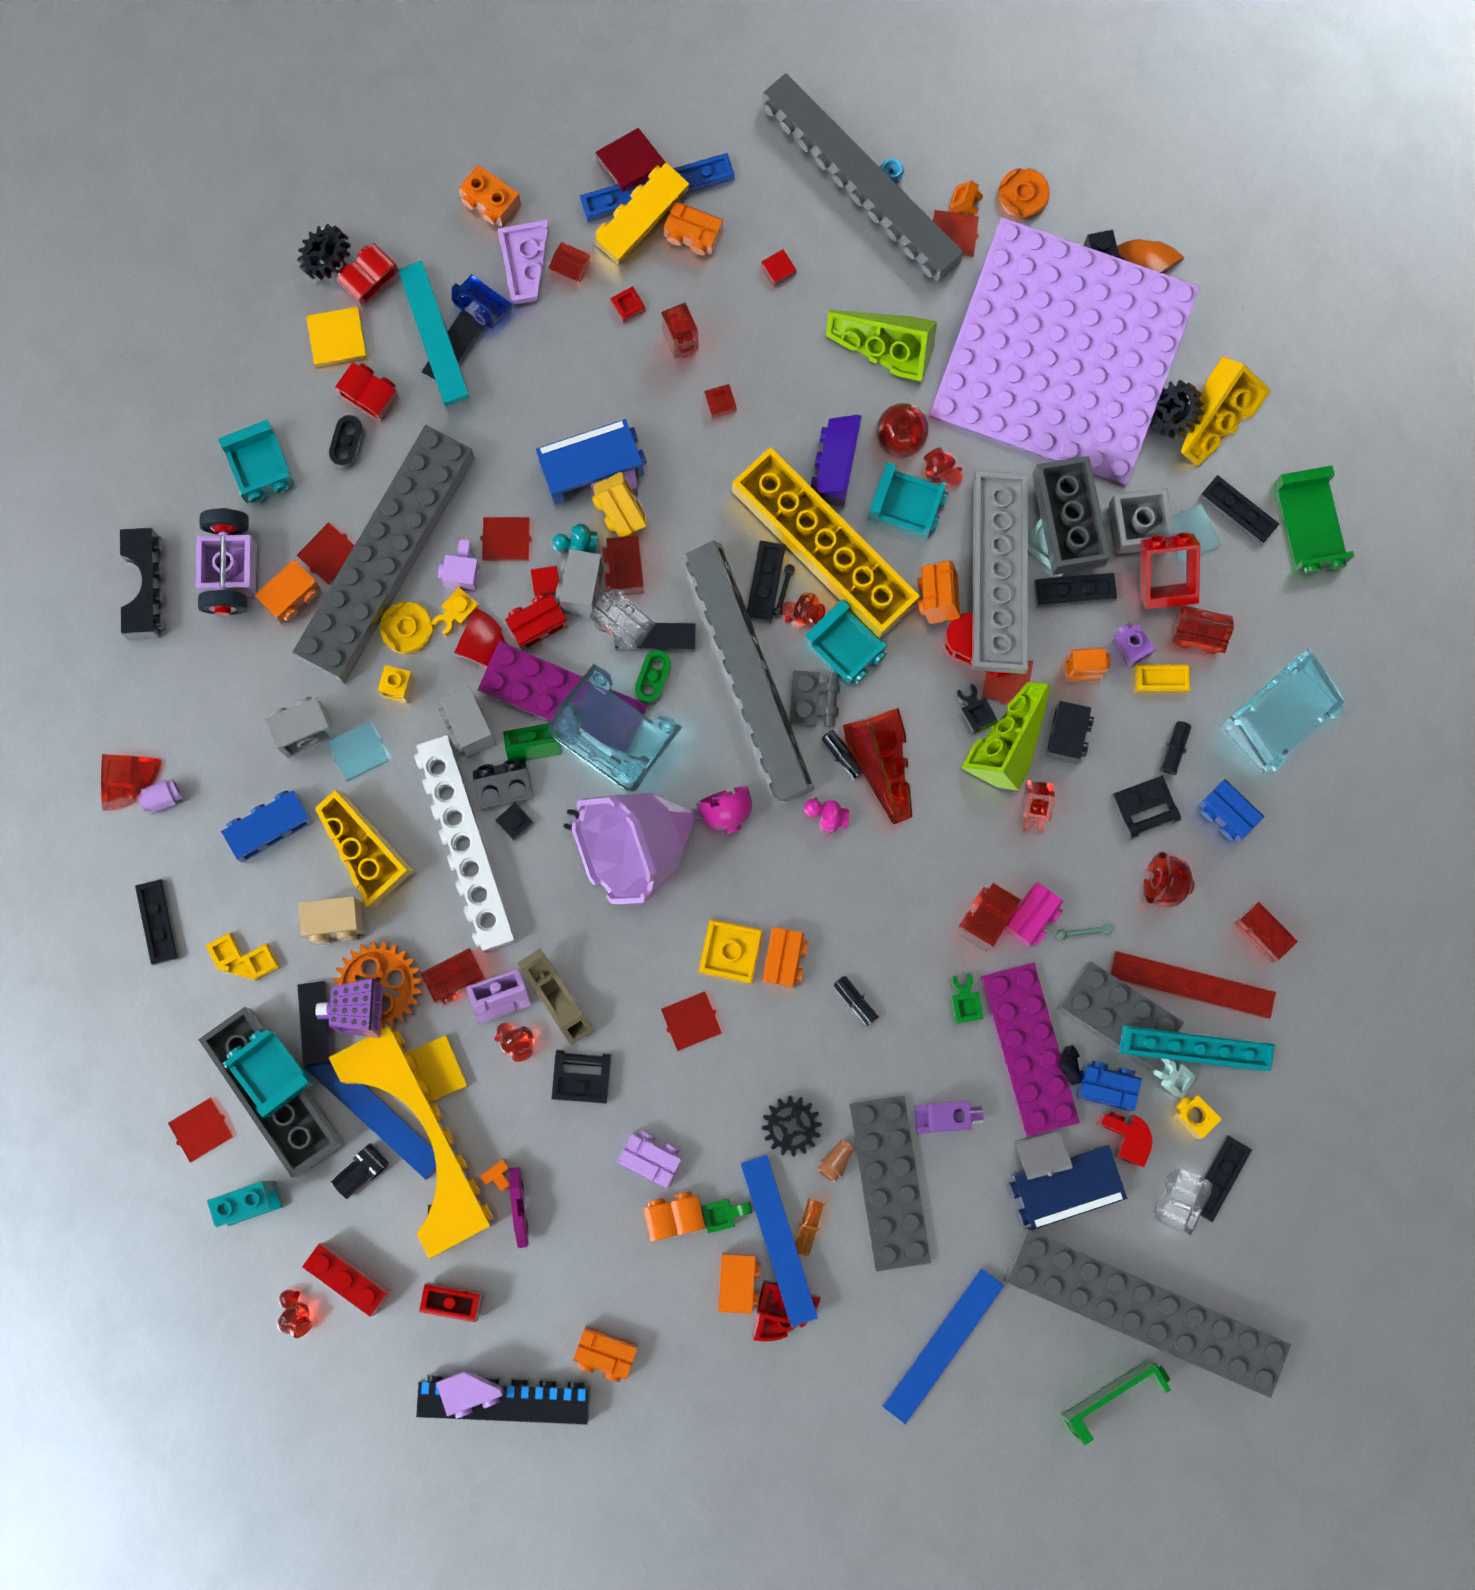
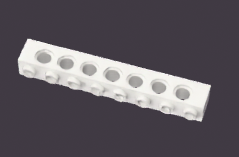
[414,735,516,953]

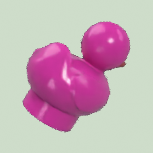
[804,797,850,833]

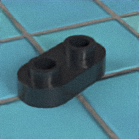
[329,415,364,468]

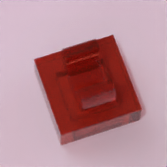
[704,384,737,418]

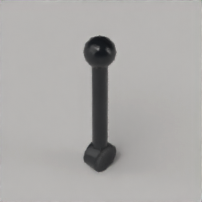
[773,564,795,617]

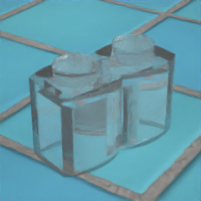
[1154,1167,1212,1235]

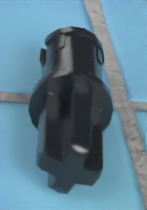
[1160,721,1192,775]
[822,730,866,780]
[834,976,880,1027]

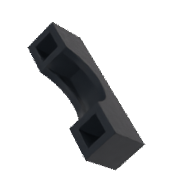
[120,528,164,640]

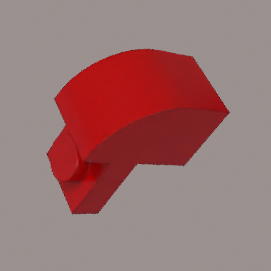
[1096,1111,1153,1167]

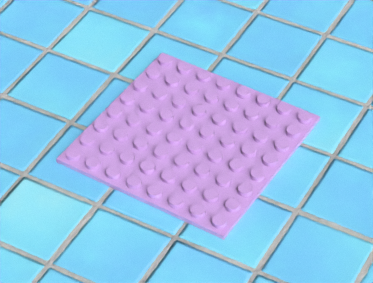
[929,217,1200,486]

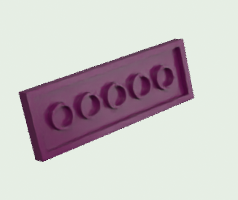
[478,641,647,755]
[981,963,1080,1137]

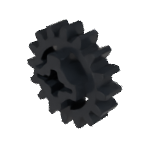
[297,224,351,281]
[1150,380,1205,439]
[762,1096,822,1157]

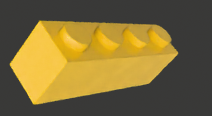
[595,162,689,265]

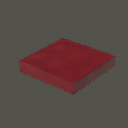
[595,127,666,192]

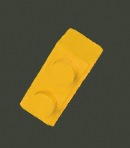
[592,472,648,538]

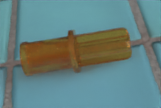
[795,1198,825,1256]

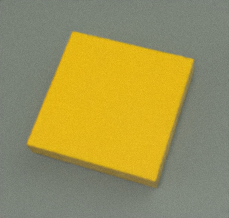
[306,307,367,368]
[698,919,763,984]
[405,1035,468,1103]

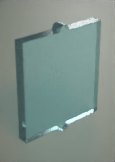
[1172,504,1221,563]
[327,721,390,781]

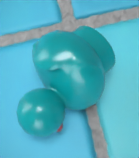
[552,523,597,554]

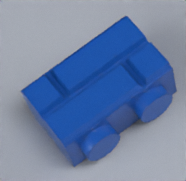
[1198,779,1265,842]
[1077,1061,1142,1111]

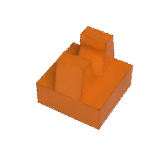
[948,180,983,216]
[479,1159,511,1191]

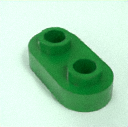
[635,650,671,703]

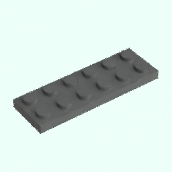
[849,1096,931,1271]

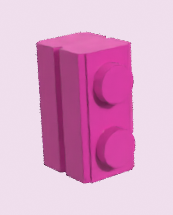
[1002,882,1064,947]

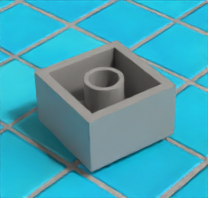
[1109,488,1174,554]
[556,549,604,619]
[438,686,497,758]
[265,697,337,758]

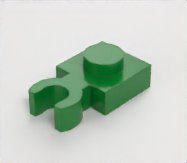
[951,973,984,1024]

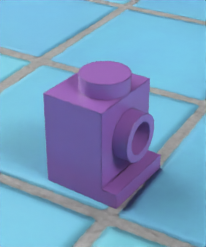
[1112,623,1156,668]

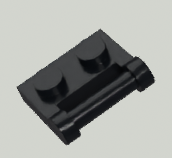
[1111,775,1181,839]
[551,1050,611,1104]

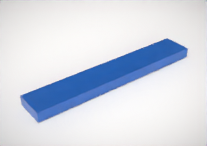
[580,153,735,222]
[304,1063,436,1180]
[741,1155,818,1327]
[882,1268,1005,1424]

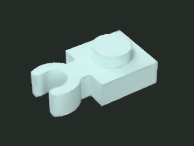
[1153,1059,1196,1099]

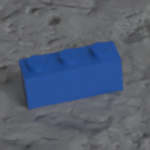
[221,790,313,863]

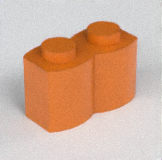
[1065,647,1111,682]
[643,1191,706,1242]

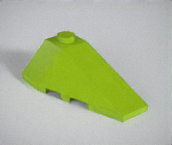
[826,310,937,382]
[962,682,1051,791]

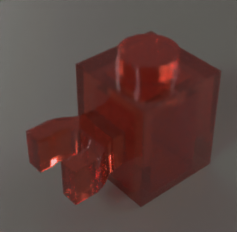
[1022,780,1055,833]

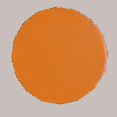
[998,168,1050,219]

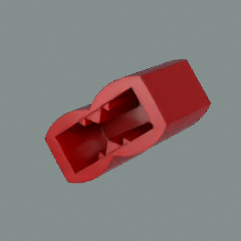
[337,243,398,306]
[334,362,398,421]

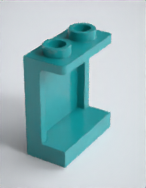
[218,419,295,503]
[868,462,949,538]
[804,599,888,686]
[223,1028,313,1118]
[207,1181,283,1227]

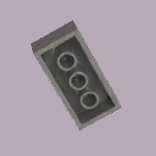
[1032,456,1110,575]
[1056,961,1184,1070]

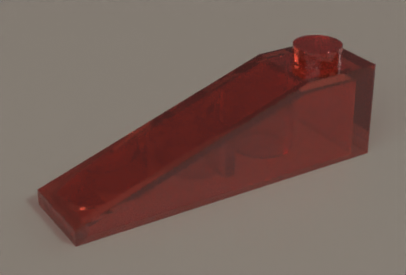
[842,708,913,824]

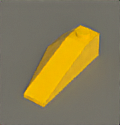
[1181,356,1271,466]

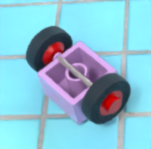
[195,508,257,617]

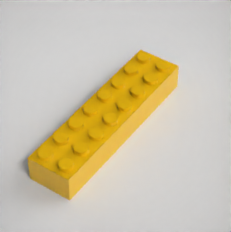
[732,447,920,640]

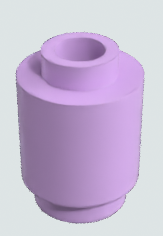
[138,779,182,814]

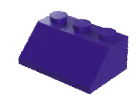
[810,415,862,507]

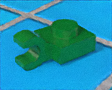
[701,1199,753,1233]

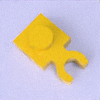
[432,587,480,637]

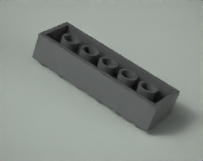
[198,1007,344,1177]

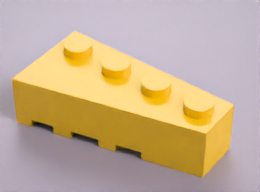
[315,790,414,908]

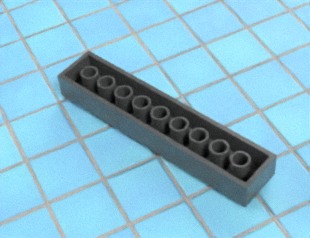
[292,424,475,684]
[1003,1229,1291,1398]

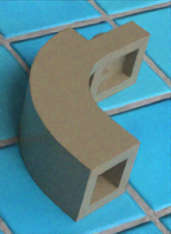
[517,948,594,1046]

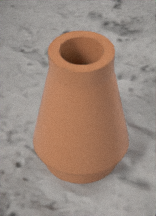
[817,1140,855,1183]

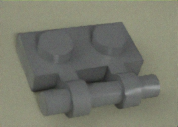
[789,670,840,727]

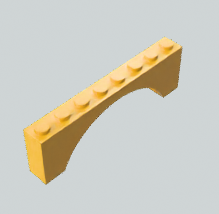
[329,1026,494,1259]

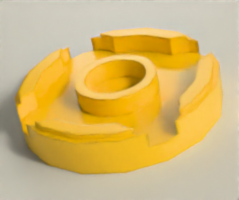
[379,601,433,655]

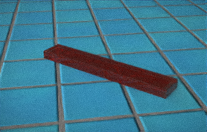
[1110,951,1276,1019]

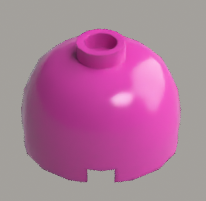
[696,786,753,834]

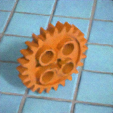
[333,941,423,1030]

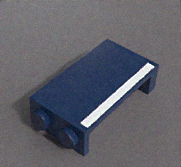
[1009,1145,1128,1230]

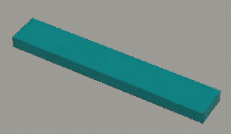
[398,260,470,407]
[1119,1025,1275,1071]

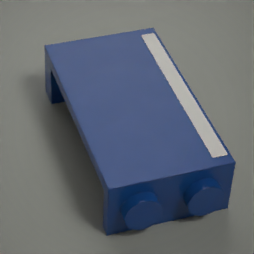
[536,419,647,505]

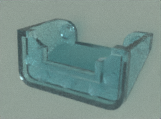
[1220,648,1345,773]
[548,664,682,792]

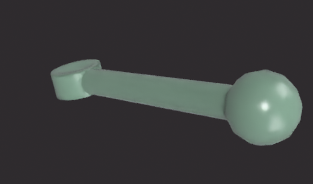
[1056,924,1113,940]

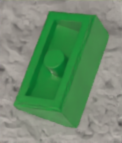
[503,723,561,761]

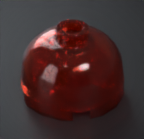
[876,403,929,457]
[1143,852,1195,908]

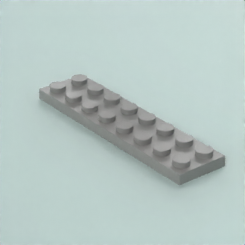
[972,471,1028,674]

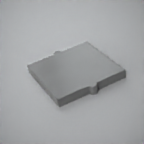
[1015,1131,1072,1180]

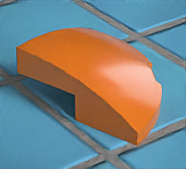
[1117,239,1184,274]

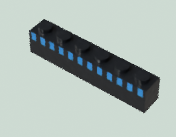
[416,1375,591,1425]

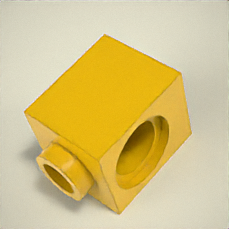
[377,665,415,704]
[1173,1095,1222,1139]

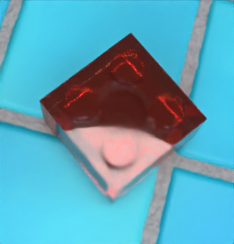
[958,883,1021,952]

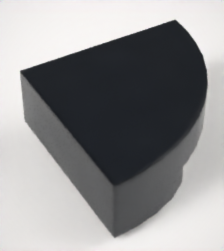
[1058,1045,1083,1085]

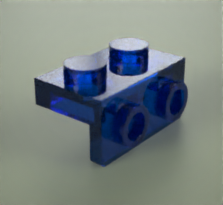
[451,274,512,330]

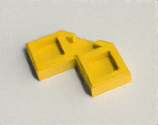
[205,932,281,981]

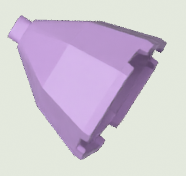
[572,793,701,904]

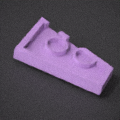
[498,219,549,305]

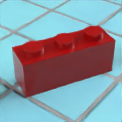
[302,1242,392,1317]

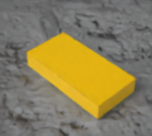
[1135,664,1190,693]

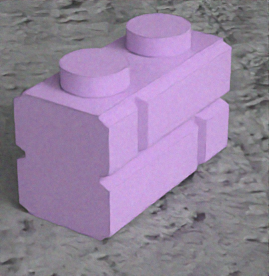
[466,968,531,1024]
[617,1130,682,1188]

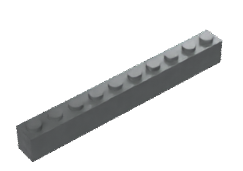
[763,73,963,282]
[685,540,815,802]

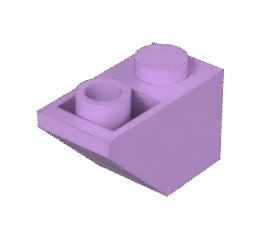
[436,1370,505,1418]

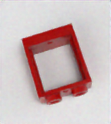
[1140,532,1201,609]

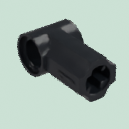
[331,1143,389,1199]

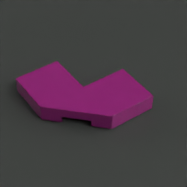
[509,1167,529,1248]

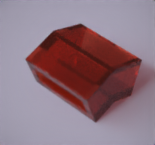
[548,242,591,283]

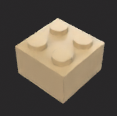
[298,896,365,945]

